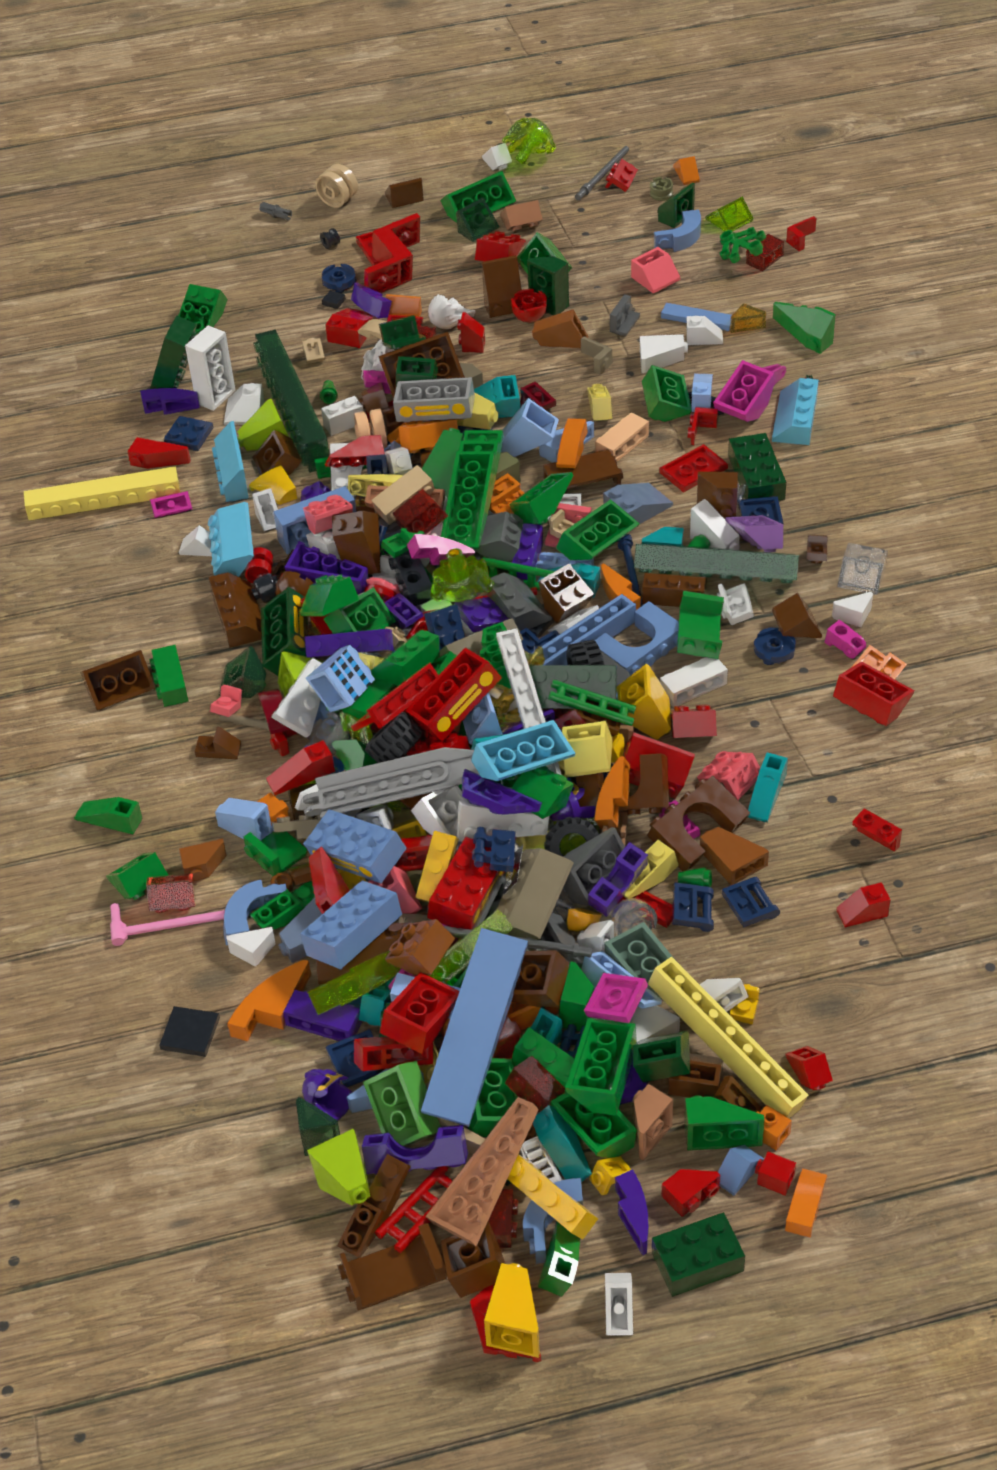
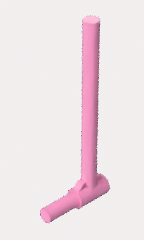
[110,903,225,946]

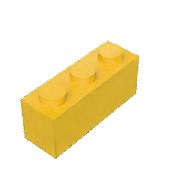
[415,831,459,902]

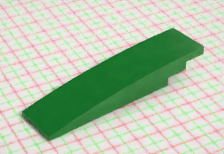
[441,430,504,549]

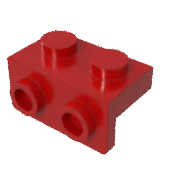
[605,159,638,192]
[852,808,902,852]

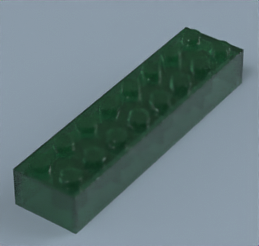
[634,543,799,584]

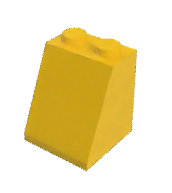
[617,664,671,740]
[484,1263,540,1358]

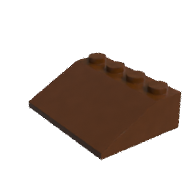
[378,332,465,399]

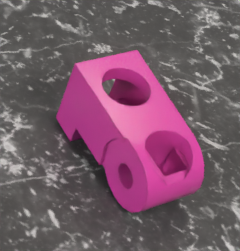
[824,619,867,659]

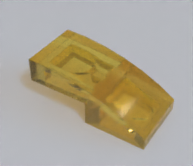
[497,708,521,727]

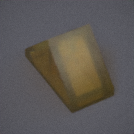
[730,303,766,333]

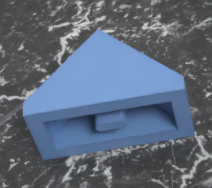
[718,1145,764,1196]

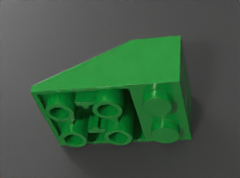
[178,284,228,335]

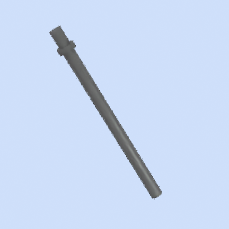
[444,926,593,958]

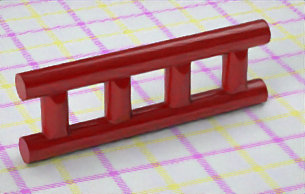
[374,1166,453,1253]

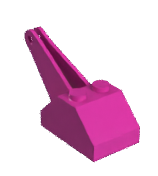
[713,360,786,422]

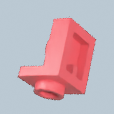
[210,685,242,717]

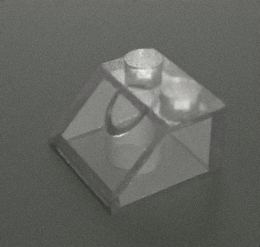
[837,543,888,595]

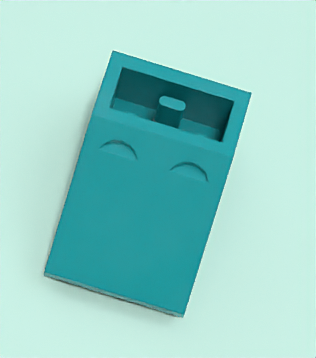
[474,375,520,418]

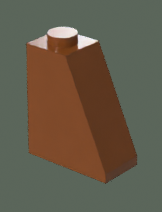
[532,309,589,348]
[700,827,769,885]

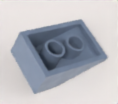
[603,483,673,524]

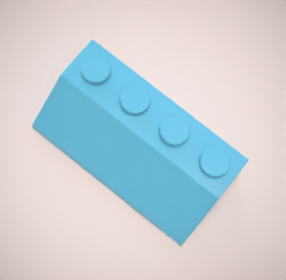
[772,378,819,445]
[212,421,249,502]
[208,502,254,577]
[471,720,576,781]

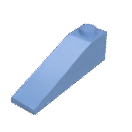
[581,951,662,1009]

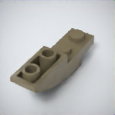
[272,809,362,839]

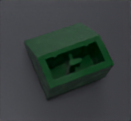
[396,356,438,387]
[633,1031,690,1083]

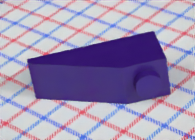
[385,593,424,629]

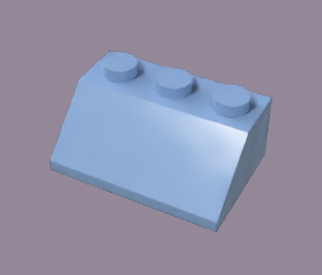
[463,692,503,745]

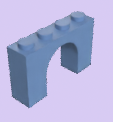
[595,601,679,676]

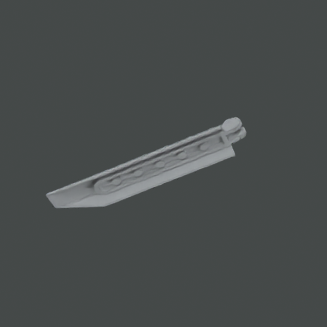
[303,747,480,818]

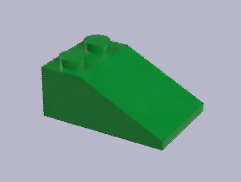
[509,472,574,525]
[324,587,396,634]
[684,1096,765,1151]

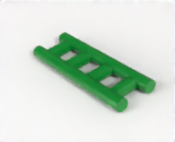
[482,557,555,591]
[548,679,636,726]

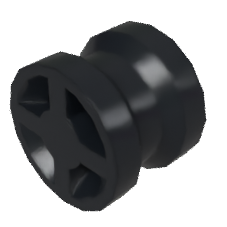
[320,228,340,249]

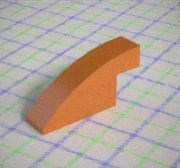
[227,960,311,1041]

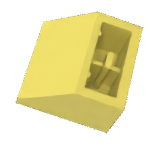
[562,721,612,777]

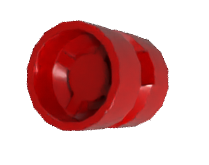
[245,547,273,584]

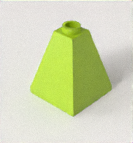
[237,398,289,451]
[278,652,325,698]
[307,1129,370,1205]

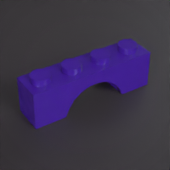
[305,629,394,658]
[362,1125,468,1175]

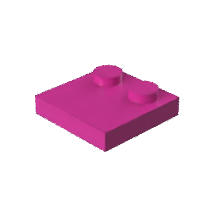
[584,973,648,1023]

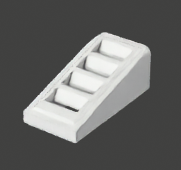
[519,1136,562,1183]

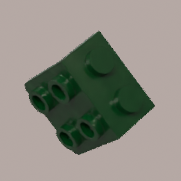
[379,315,426,350]

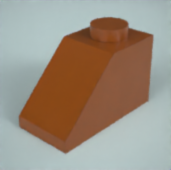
[179,838,227,883]

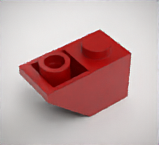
[457,312,485,353]
[661,1169,720,1217]

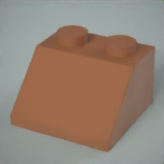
[500,200,543,232]
[633,1084,673,1161]

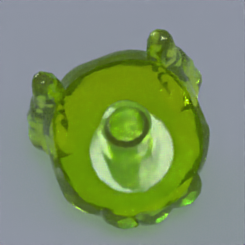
[502,117,556,164]
[430,548,494,602]

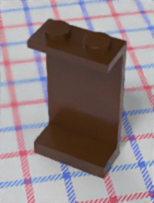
[543,449,623,489]
[337,1223,447,1311]

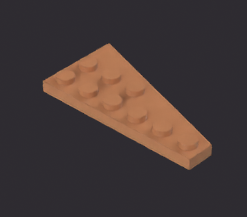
[426,1097,539,1246]

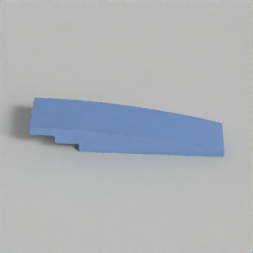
[421,928,528,1127]

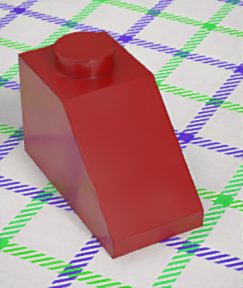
[836,882,891,928]
[785,1046,833,1090]

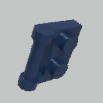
[722,877,780,928]
[672,882,714,932]

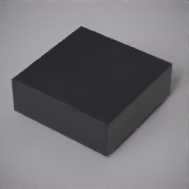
[322,290,346,309]

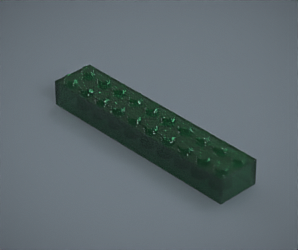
[253,329,329,473]

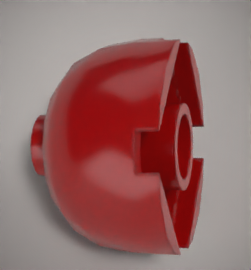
[511,289,547,323]

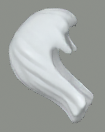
[428,294,475,329]

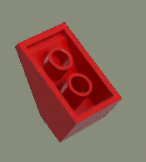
[325,308,380,348]
[380,972,460,1054]

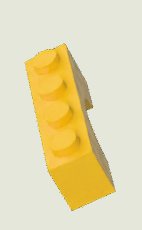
[507,1154,598,1239]

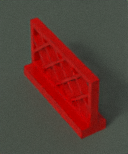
[351,663,438,731]

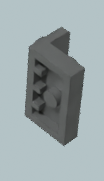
[610,294,640,336]

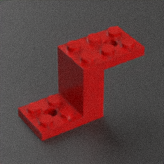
[364,213,420,293]

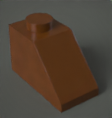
[359,382,389,414]

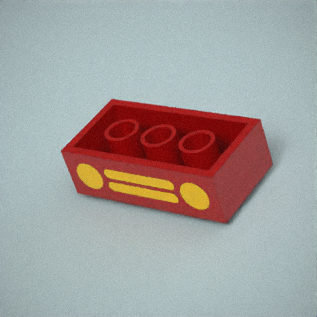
[405,648,502,742]
[427,837,505,930]

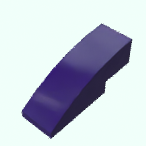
[351,282,392,318]
[140,388,200,415]
[615,1169,649,1256]

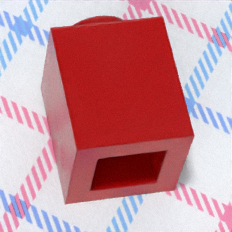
[755,1151,796,1196]

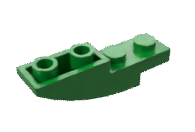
[250,881,315,930]

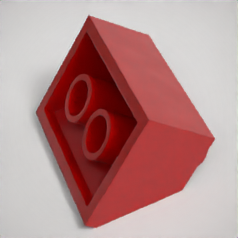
[833,661,915,726]
[623,733,695,799]

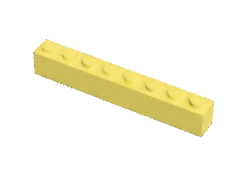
[24,466,180,520]
[648,957,809,1118]

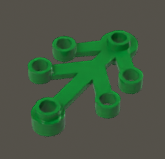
[720,227,766,263]

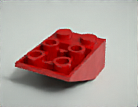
[475,231,526,262]

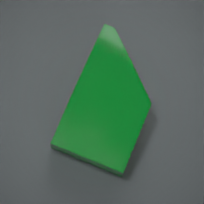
[381,528,424,558]

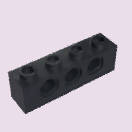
[382,528,434,606]

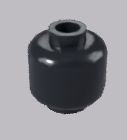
[251,573,278,603]

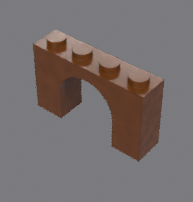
[576,753,669,816]
[647,775,750,871]

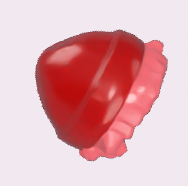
[364,577,401,603]

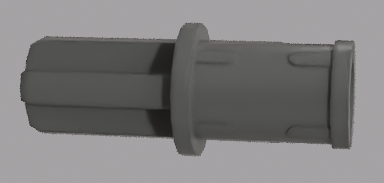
[259,202,292,221]

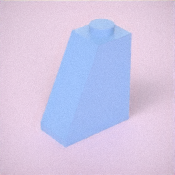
[215,798,273,840]

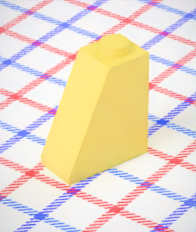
[457,392,498,430]

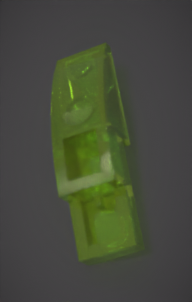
[428,909,514,984]
[307,950,401,1015]

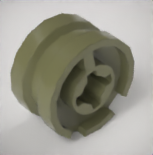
[650,177,673,201]

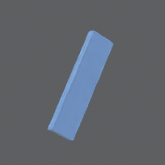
[661,303,735,331]

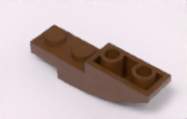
[337,1154,411,1258]

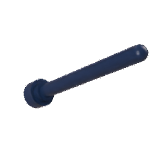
[617,534,643,607]

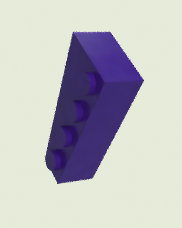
[285,541,369,595]

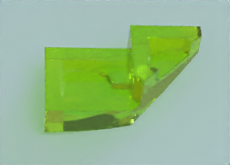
[339,712,373,744]

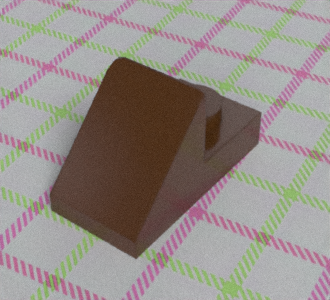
[195,726,241,759]
[715,1076,762,1112]

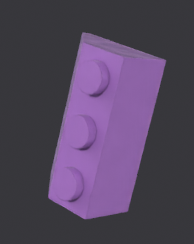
[725,515,783,552]

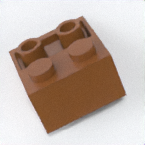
[385,919,455,976]

